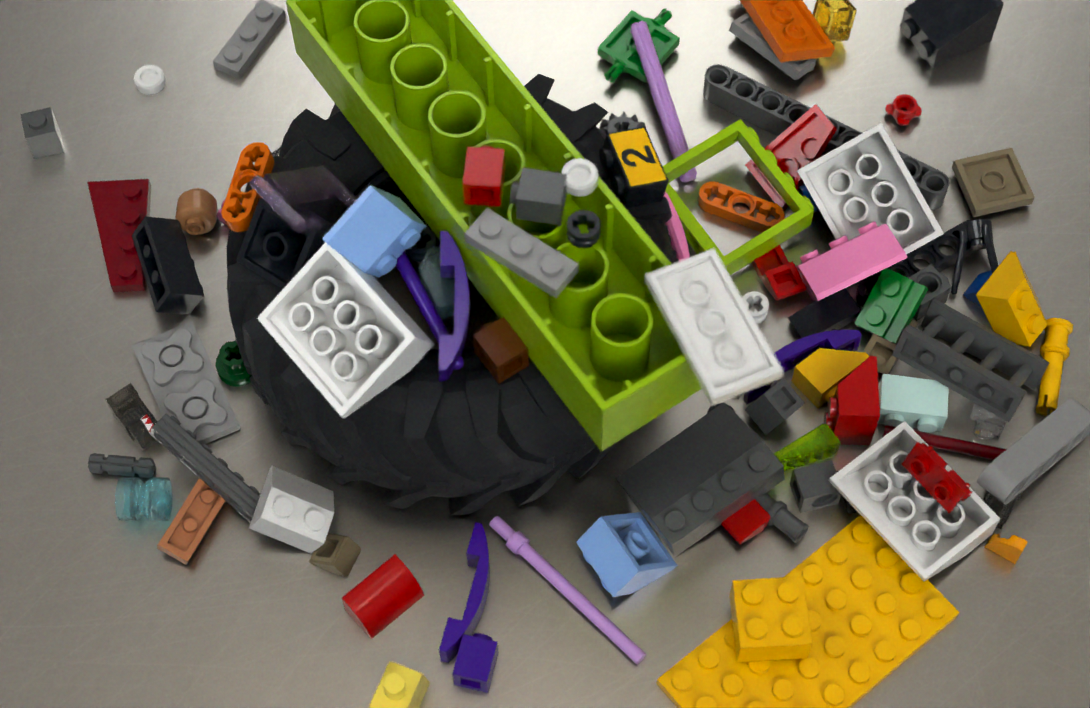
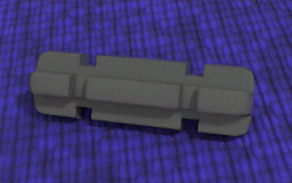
[88,453,155,478]

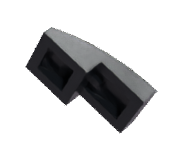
[788,288,861,338]

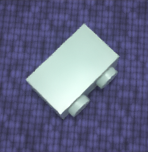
[878,374,949,433]

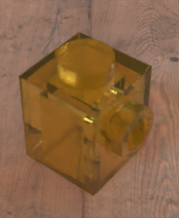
[812,0,857,43]

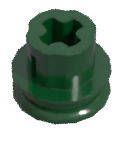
[215,340,252,387]

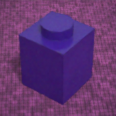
[452,633,499,693]

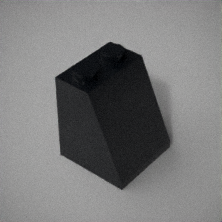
[900,0,1004,68]

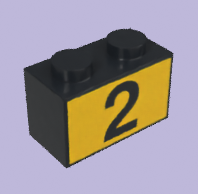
[599,126,669,208]

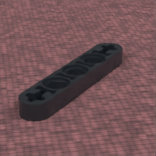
[856,220,978,307]

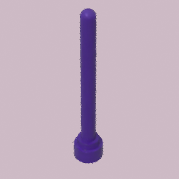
[396,251,464,370]

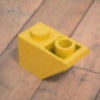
[791,348,869,408]

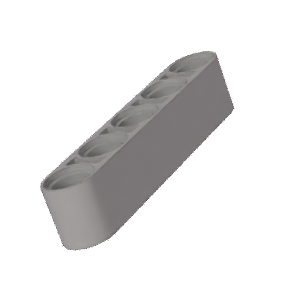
[977,398,1090,505]

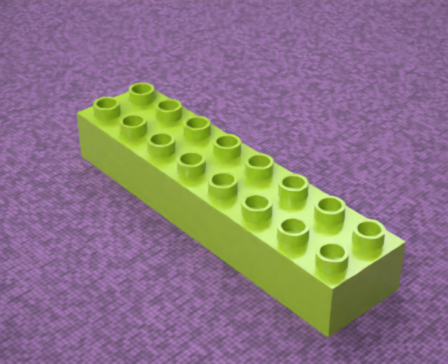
[286,0,702,452]

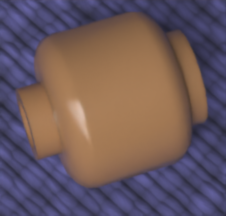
[175,188,218,235]

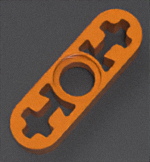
[221,142,275,232]
[698,181,785,233]

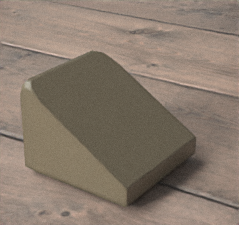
[309,533,361,577]

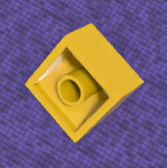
[976,251,1047,347]

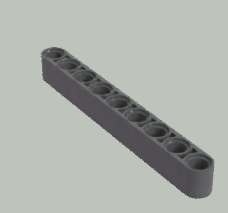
[703,64,950,210]

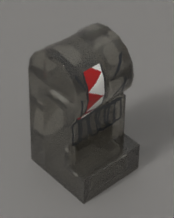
[105,383,158,451]

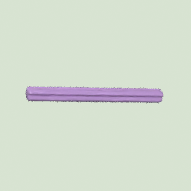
[631,21,697,183]

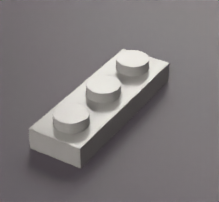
[213,0,286,79]
[729,12,817,80]
[464,208,578,298]

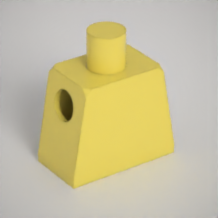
[369,661,430,708]

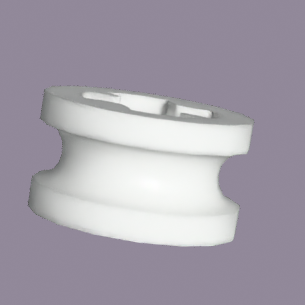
[742,291,769,324]

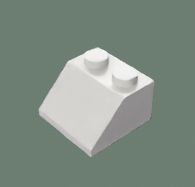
[249,466,334,553]

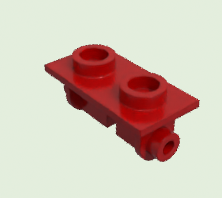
[902,442,972,513]

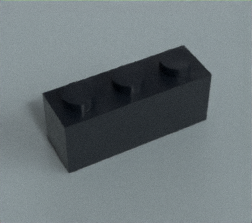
[132,216,204,314]

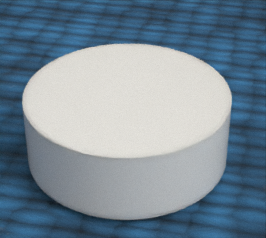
[134,65,166,95]
[561,158,598,196]

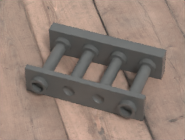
[892,299,1049,422]

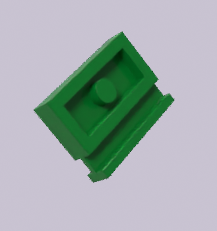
[854,268,928,345]

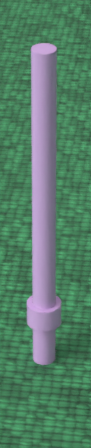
[489,515,646,664]

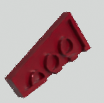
[87,179,151,292]

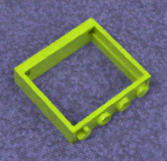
[663,119,814,275]

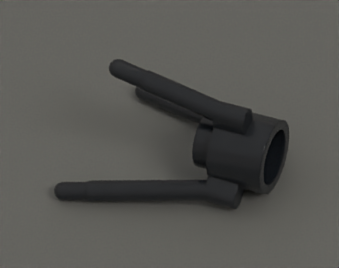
[951,219,999,295]

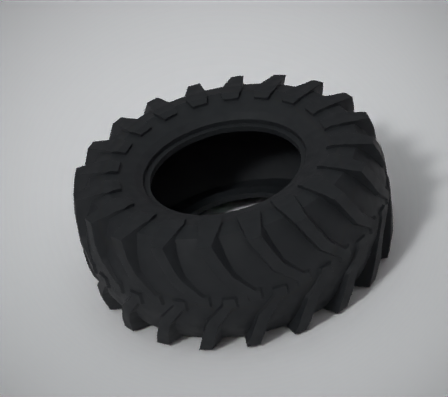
[226,74,679,515]

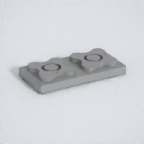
[132,321,241,445]

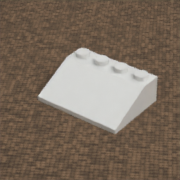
[797,123,944,254]
[257,242,435,418]
[829,421,1001,581]

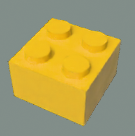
[729,576,813,662]

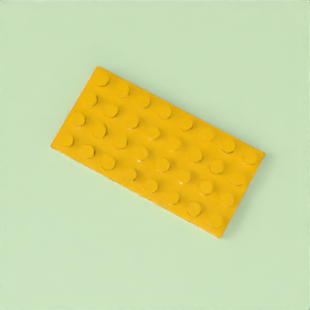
[656,515,960,708]

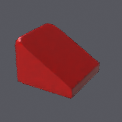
[721,499,770,544]

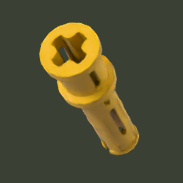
[1036,318,1073,416]

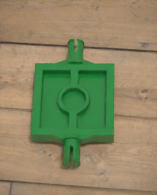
[597,8,680,83]

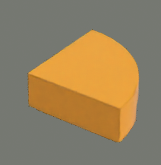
[985,534,1028,564]

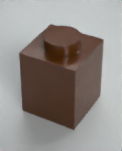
[473,317,529,384]

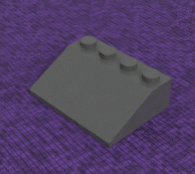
[616,402,785,557]

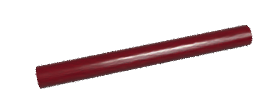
[883,425,1006,460]

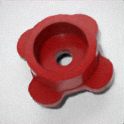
[885,94,922,126]

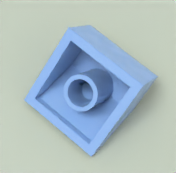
[322,185,426,278]
[576,512,678,597]

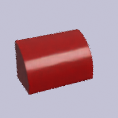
[342,554,424,639]

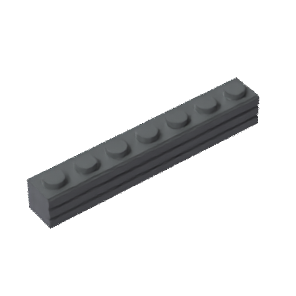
[150,414,260,523]

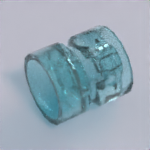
[115,477,172,521]

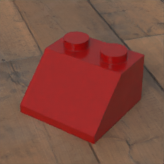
[824,356,880,446]

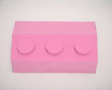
[796,221,908,301]

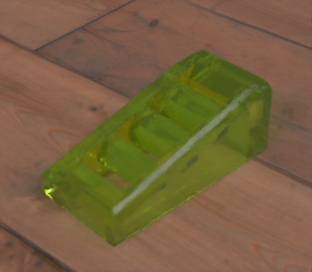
[774,423,841,471]

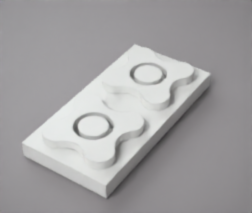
[645,248,784,405]

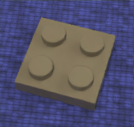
[952,147,1035,217]

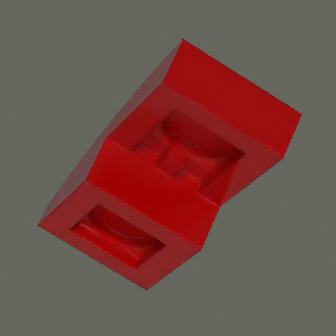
[751,245,807,301]

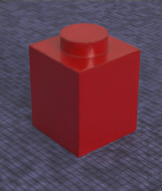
[463,146,505,207]

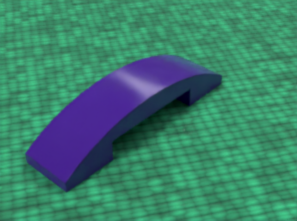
[439,231,469,381]
[743,329,862,405]
[439,522,490,663]

